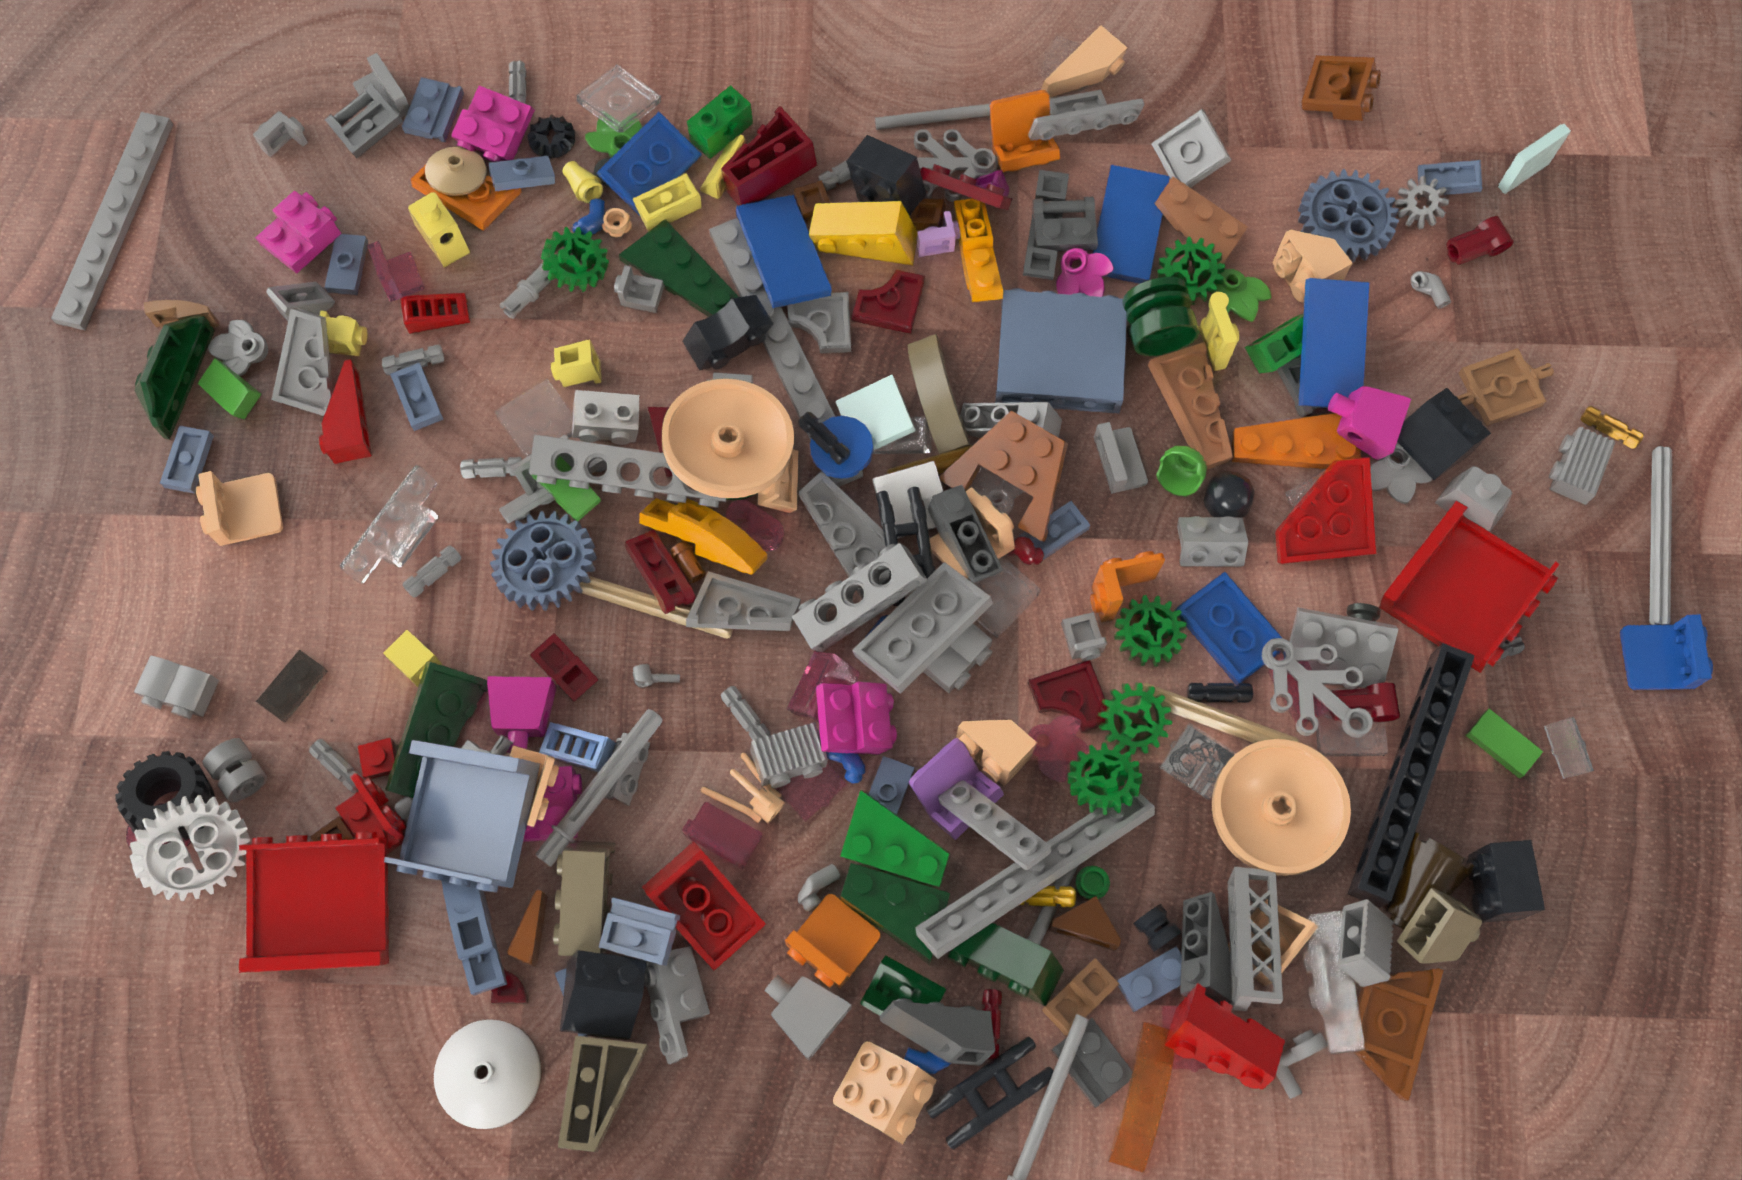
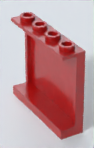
[1379,500,1560,673]
[239,832,389,973]

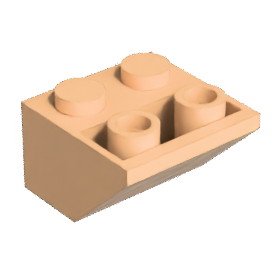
[1272,230,1352,305]
[956,720,1037,787]

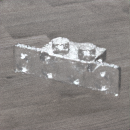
[340,465,439,584]
[1303,911,1366,1054]

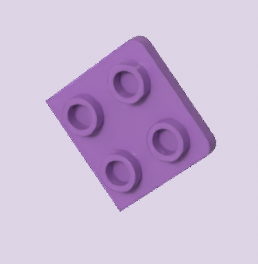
[909,738,1004,840]

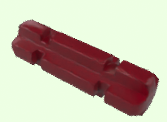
[982,989,1002,1060]

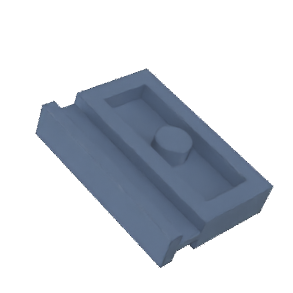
[402,77,464,142]
[599,897,681,966]

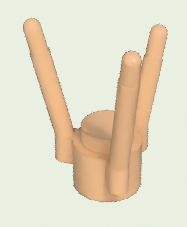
[701,753,785,823]

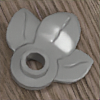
[208,320,268,376]
[1370,443,1432,504]

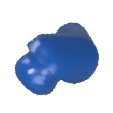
[572,199,605,235]
[826,752,866,783]
[904,1047,951,1074]

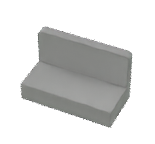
[353,53,410,118]
[1094,422,1148,494]

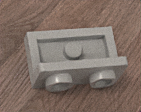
[1177,516,1248,567]

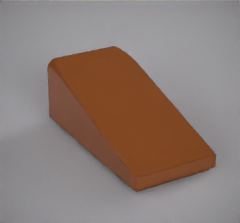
[507,889,548,967]

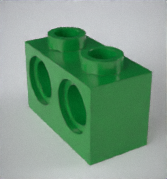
[1245,314,1304,374]

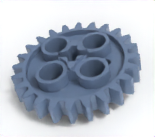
[1298,169,1399,263]
[490,511,597,611]

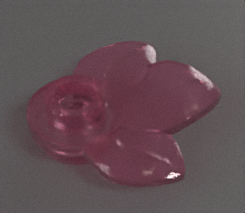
[1028,715,1089,782]

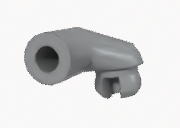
[1410,271,1452,309]
[798,864,840,912]

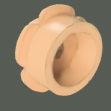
[602,208,632,238]

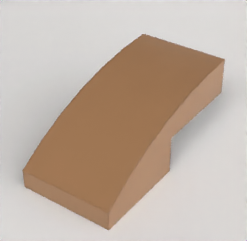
[144,300,219,327]
[1042,958,1119,1036]

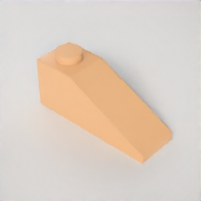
[1041,25,1127,97]

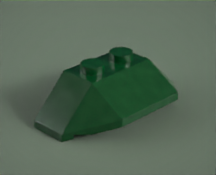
[134,315,215,440]

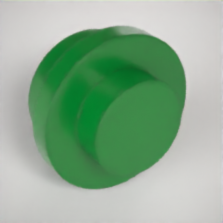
[1075,865,1110,900]

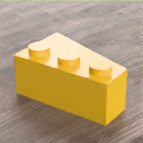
[809,201,918,265]

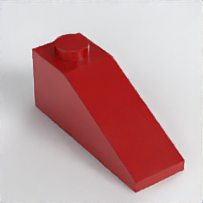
[319,359,372,464]

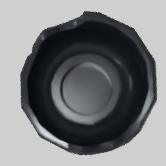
[1203,471,1255,518]

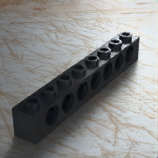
[1348,643,1475,908]

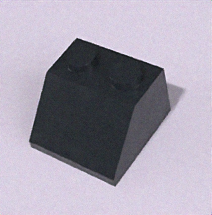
[1397,388,1491,480]
[560,950,646,1040]

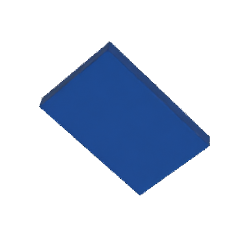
[597,111,702,216]
[1174,572,1282,686]

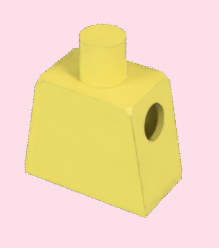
[408,192,470,268]

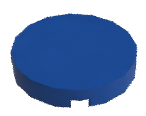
[810,416,874,479]

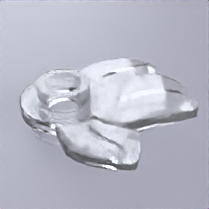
[969,467,1023,515]

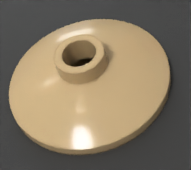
[425,147,487,196]

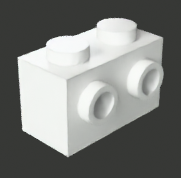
[572,390,639,445]

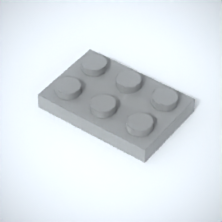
[1287,607,1399,688]

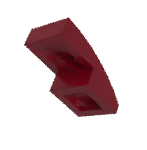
[529,633,599,702]

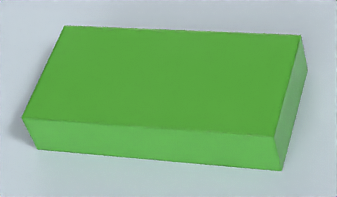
[1465,709,1543,779]

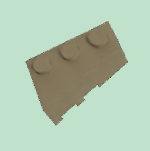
[553,841,616,956]
[558,1036,648,1152]

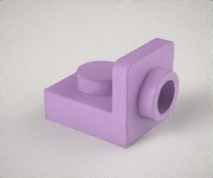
[917,211,960,257]

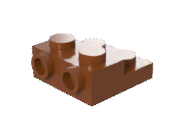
[1301,55,1381,121]

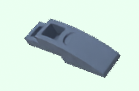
[442,875,508,996]

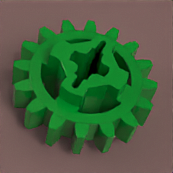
[541,227,609,292]
[1157,237,1225,305]
[1114,595,1187,667]
[1098,682,1172,755]
[1068,742,1142,815]

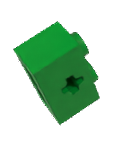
[687,85,753,159]

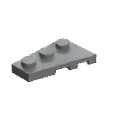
[271,308,333,416]
[686,571,801,631]

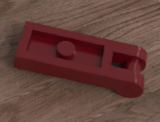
[625,530,696,614]

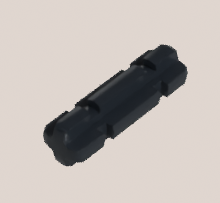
[798,412,850,464]
[1187,683,1253,703]

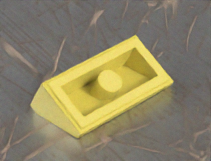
[700,135,745,199]
[633,174,702,232]

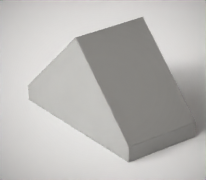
[266,282,335,321]

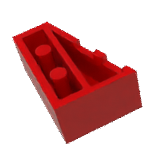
[1164,983,1285,1090]

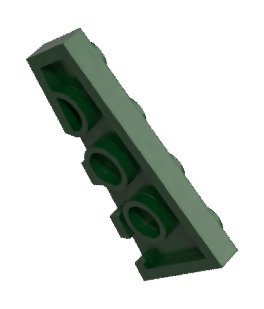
[618,219,739,317]
[385,662,488,798]

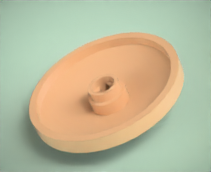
[662,379,794,498]
[1212,739,1351,876]

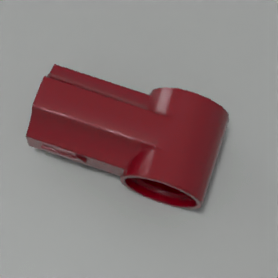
[1446,216,1514,265]
[1329,682,1400,723]

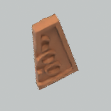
[1148,342,1233,469]

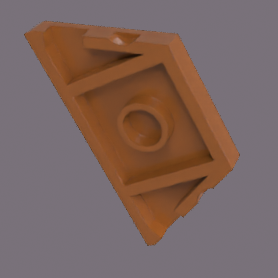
[1346,968,1444,1101]

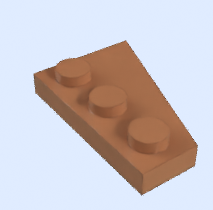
[1154,177,1248,264]

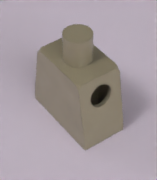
[1397,888,1482,964]

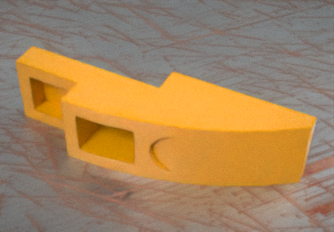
[954,198,1003,302]
[639,498,768,575]

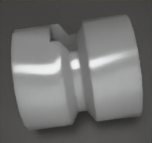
[203,738,267,802]

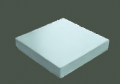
[1498,124,1571,194]
[836,375,916,450]

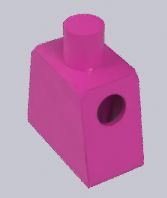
[1328,386,1411,460]
[487,676,556,754]

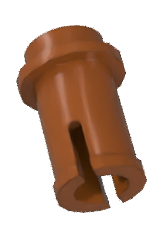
[670,541,707,584]

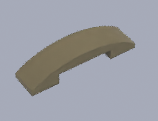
[907,334,970,454]

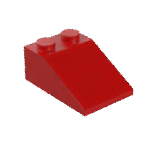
[642,841,766,971]

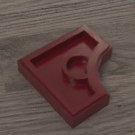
[852,270,925,334]
[1028,660,1107,733]

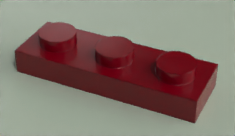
[921,164,1012,210]

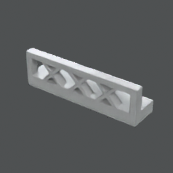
[1227,867,1283,1011]

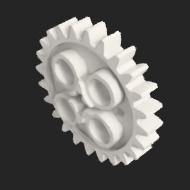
[130,795,251,901]

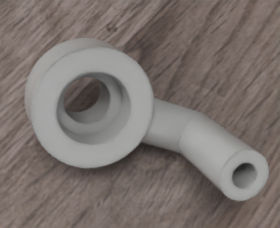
[1276,1029,1328,1099]

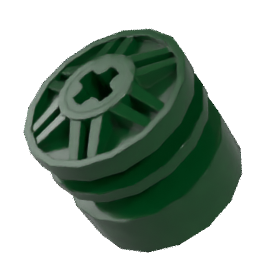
[1122,277,1200,356]

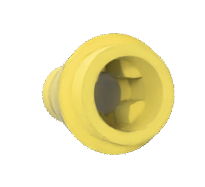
[563,161,603,203]

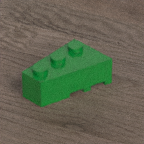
[840,790,950,887]

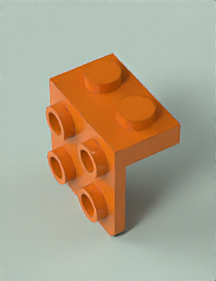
[990,90,1060,172]
[1090,551,1165,623]
[785,894,880,989]

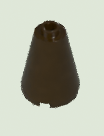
[1386,832,1475,930]

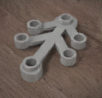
[914,129,998,202]
[1262,638,1373,738]

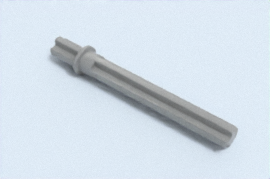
[535,709,662,867]

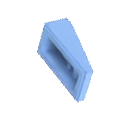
[539,722,616,772]

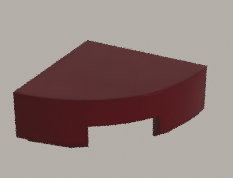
[491,969,528,1004]

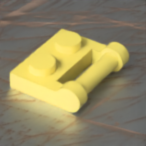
[1199,292,1239,371]

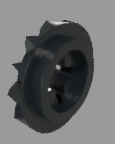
[527,114,576,159]

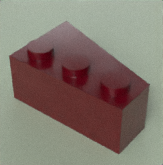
[721,106,817,205]

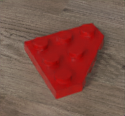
[1275,457,1376,564]

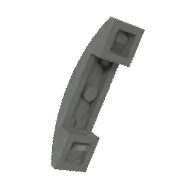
[1023,170,1069,280]

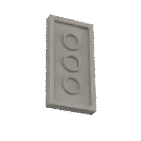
[852,562,993,694]

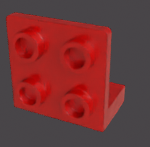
[335,773,407,854]

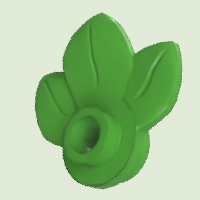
[585,114,642,157]
[1215,269,1271,322]

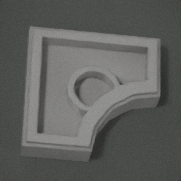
[788,292,851,353]

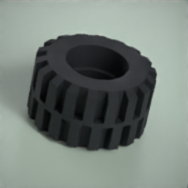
[115,751,215,845]

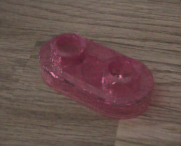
[726,500,784,552]

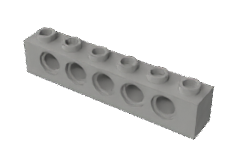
[529,435,726,507]

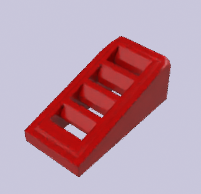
[400,293,470,334]

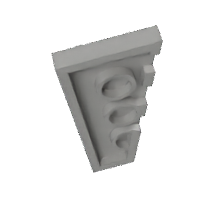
[799,471,890,599]

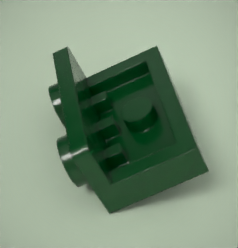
[860,955,947,1015]

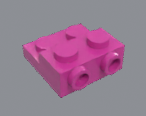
[451,85,535,162]
[255,190,341,274]
[816,682,897,755]
[523,766,583,842]

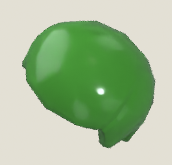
[1156,445,1207,497]

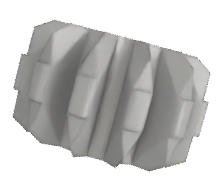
[1395,176,1449,229]

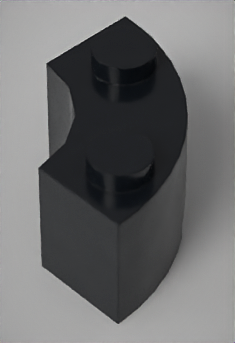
[682,295,774,370]

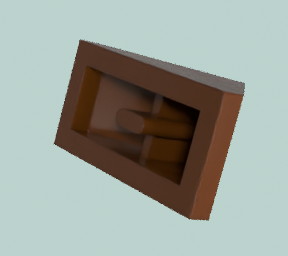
[1049,896,1121,951]

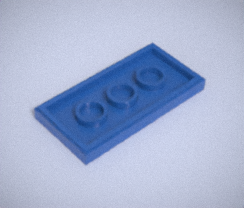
[1092,165,1170,284]
[736,195,832,308]
[1299,278,1370,408]

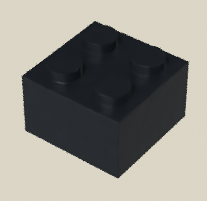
[846,135,927,217]
[1466,840,1545,923]

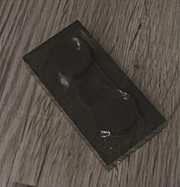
[256,650,328,723]

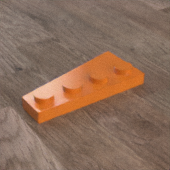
[1232,413,1361,469]

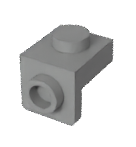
[253,111,308,157]
[614,265,664,313]
[1061,612,1107,661]

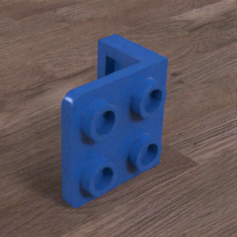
[1620,614,1713,690]

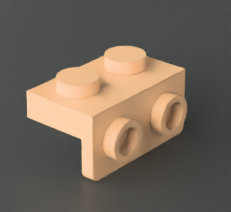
[758,449,798,513]

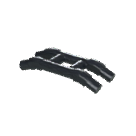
[876,487,935,606]
[926,1036,1054,1150]

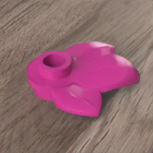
[1056,248,1114,297]

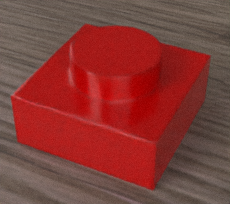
[357,738,396,779]

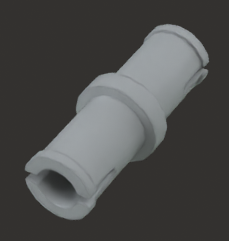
[499,263,552,319]

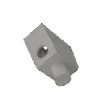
[1435,466,1512,532]
[765,975,852,1060]

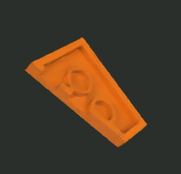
[410,165,521,231]

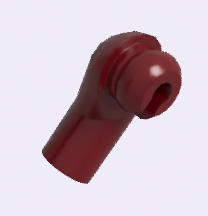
[1007,537,1044,565]

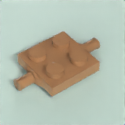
[1456,348,1554,426]

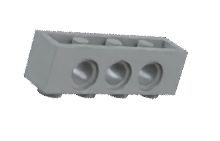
[792,543,928,653]

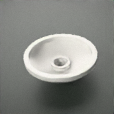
[434,1020,541,1129]

